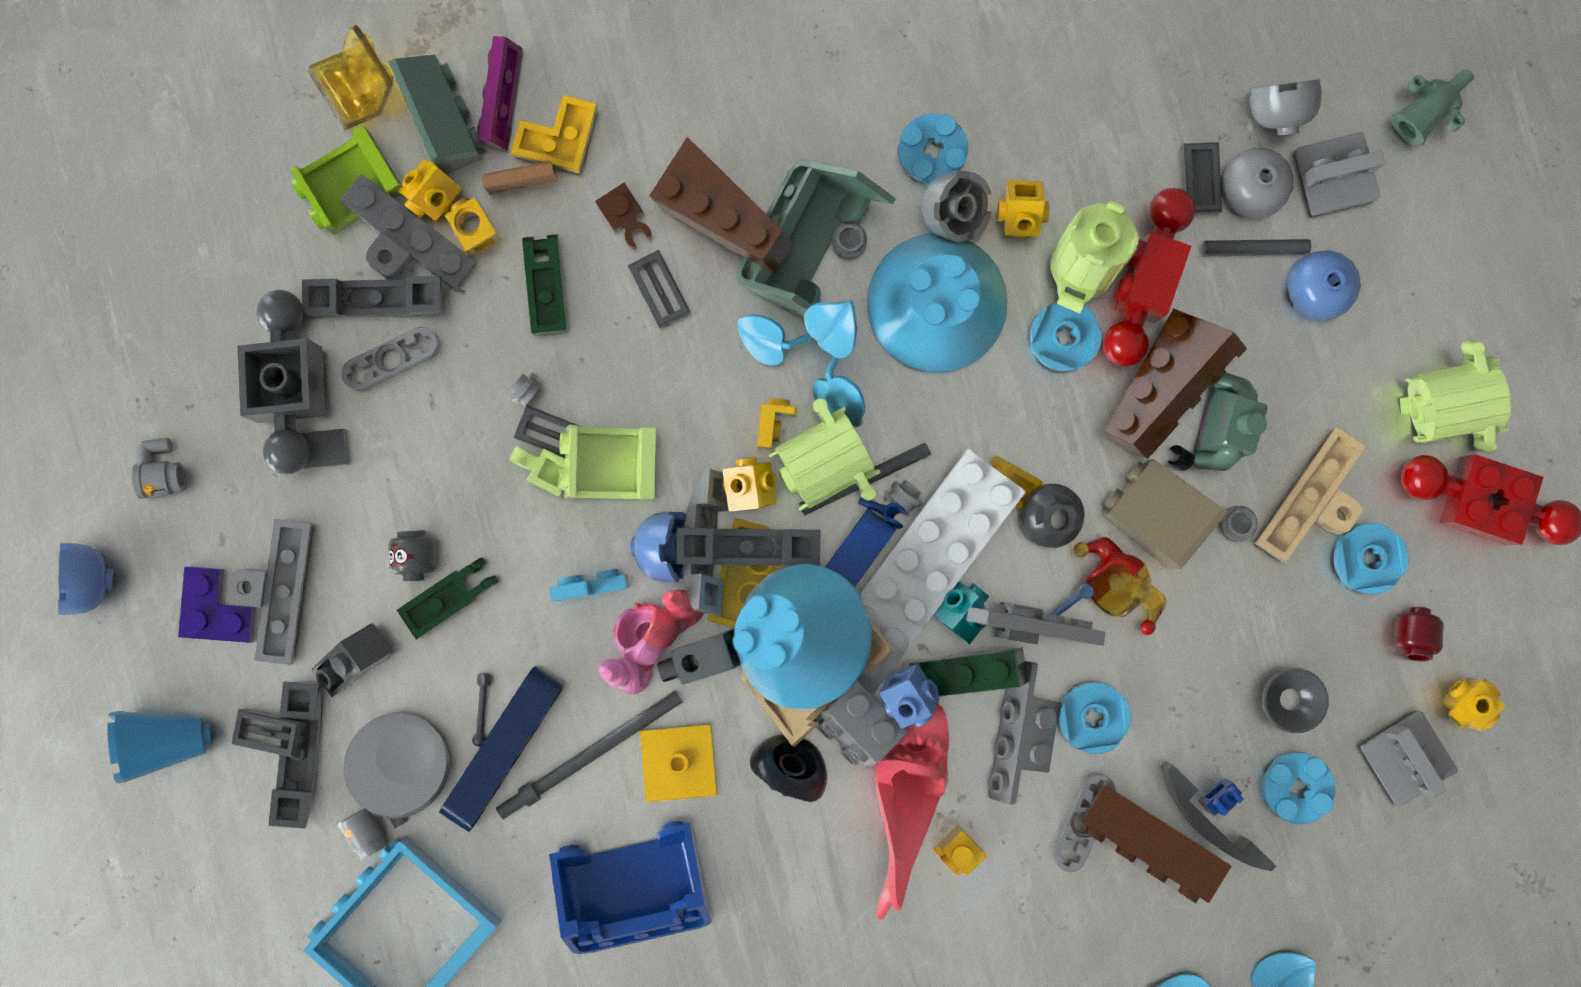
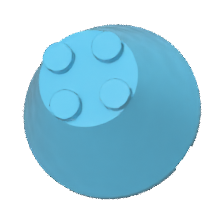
[867,233,1008,373]
[733,564,872,710]

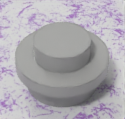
[832,222,867,258]
[510,372,542,406]
[889,480,923,512]
[1221,506,1258,541]

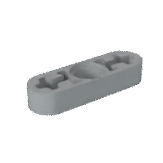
[341,327,440,391]
[1052,773,1116,872]

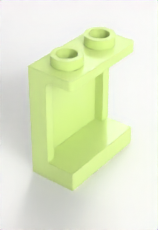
[558,425,656,500]

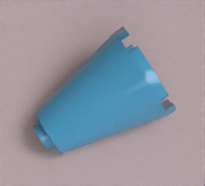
[107,711,212,783]

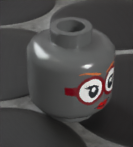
[388,530,436,582]

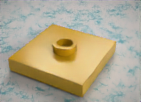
[640,724,717,802]

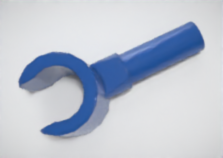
[858,497,909,529]

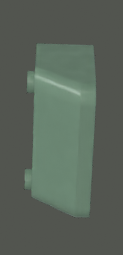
[737,160,896,317]

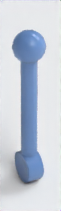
[1050,583,1094,616]

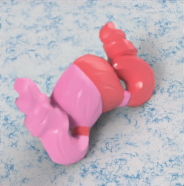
[600,590,704,695]

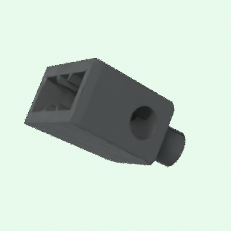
[657,629,740,685]

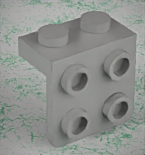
[816,681,907,767]

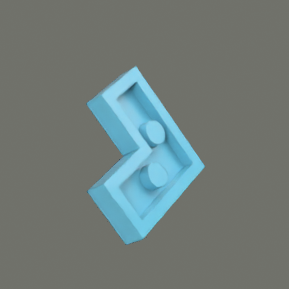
[549,569,630,602]

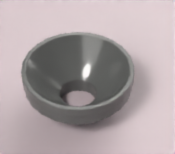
[1020,483,1085,548]
[1262,668,1329,733]

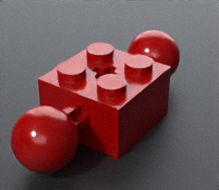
[1103,188,1195,367]
[1401,454,1581,545]

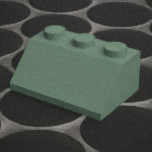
[388,54,484,174]

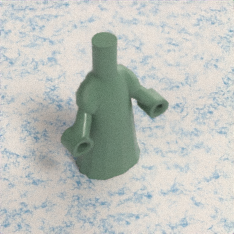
[1391,69,1474,146]

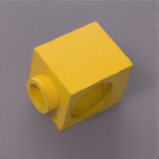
[445,197,502,257]

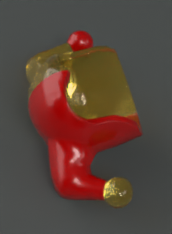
[1074,537,1167,635]

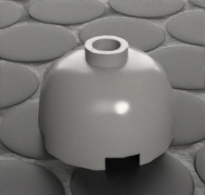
[1249,79,1322,135]
[1221,148,1294,220]
[921,170,992,242]

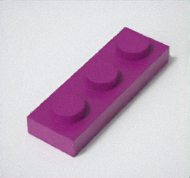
[477,36,522,150]

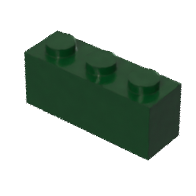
[909,647,1028,696]

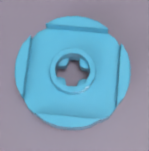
[898,113,968,185]
[1029,303,1102,372]
[1334,523,1409,594]
[1058,682,1131,754]
[1261,751,1335,824]

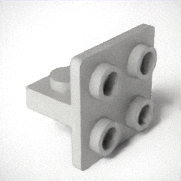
[1295,132,1386,216]
[1360,711,1458,807]

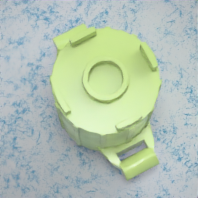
[1050,201,1139,314]
[1400,340,1511,454]
[768,398,881,511]

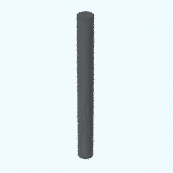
[798,442,931,516]

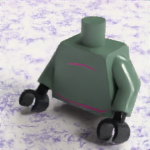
[1168,372,1268,471]

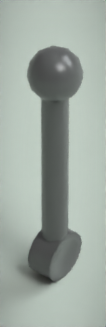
[472,673,491,747]

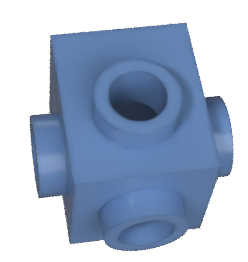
[879,663,940,729]

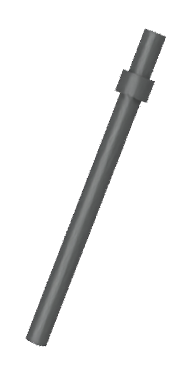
[496,691,683,820]

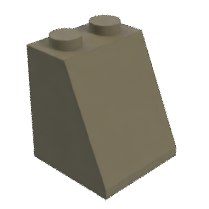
[1102,459,1228,569]

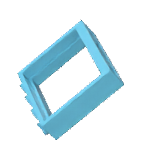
[303,836,502,987]

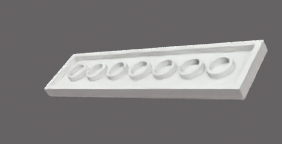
[832,449,1026,703]

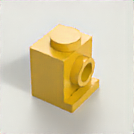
[933,825,987,876]

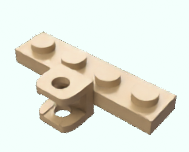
[1255,427,1367,564]

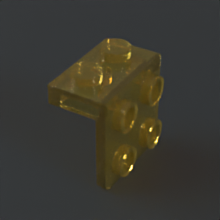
[308,25,393,131]

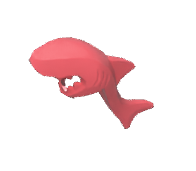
[874,703,949,920]

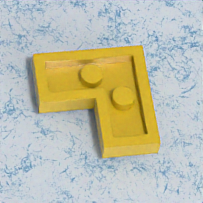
[511,95,598,174]

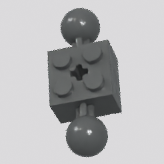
[237,290,326,475]

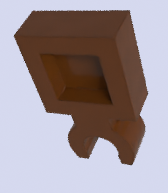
[595,182,652,250]

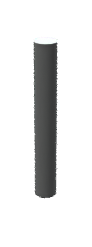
[1203,239,1311,255]

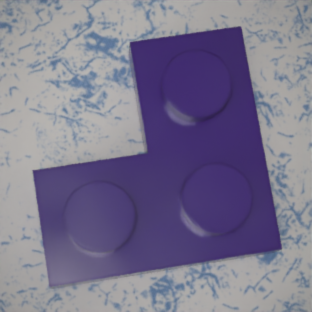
[178,567,256,643]

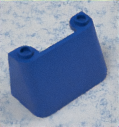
[549,821,712,954]

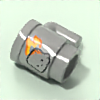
[132,438,185,499]
[337,808,407,860]

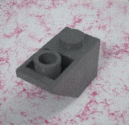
[312,623,393,697]

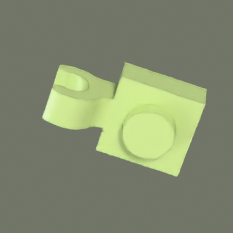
[508,446,565,496]

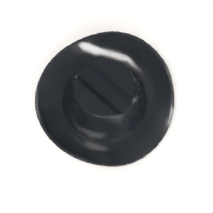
[750,734,828,802]

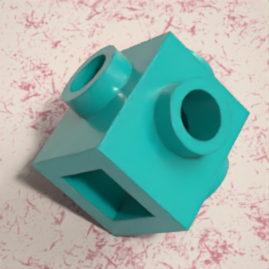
[933,581,990,644]

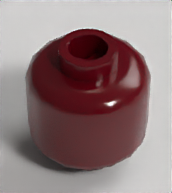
[1394,607,1444,662]

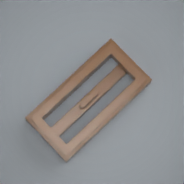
[482,161,558,195]

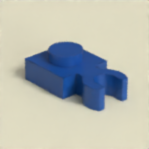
[1197,778,1244,816]

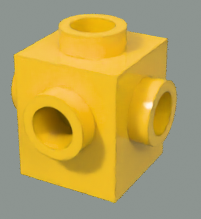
[398,158,462,221]
[997,180,1049,238]
[722,457,777,511]
[1440,678,1506,731]

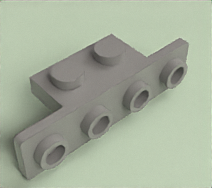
[989,661,1060,805]

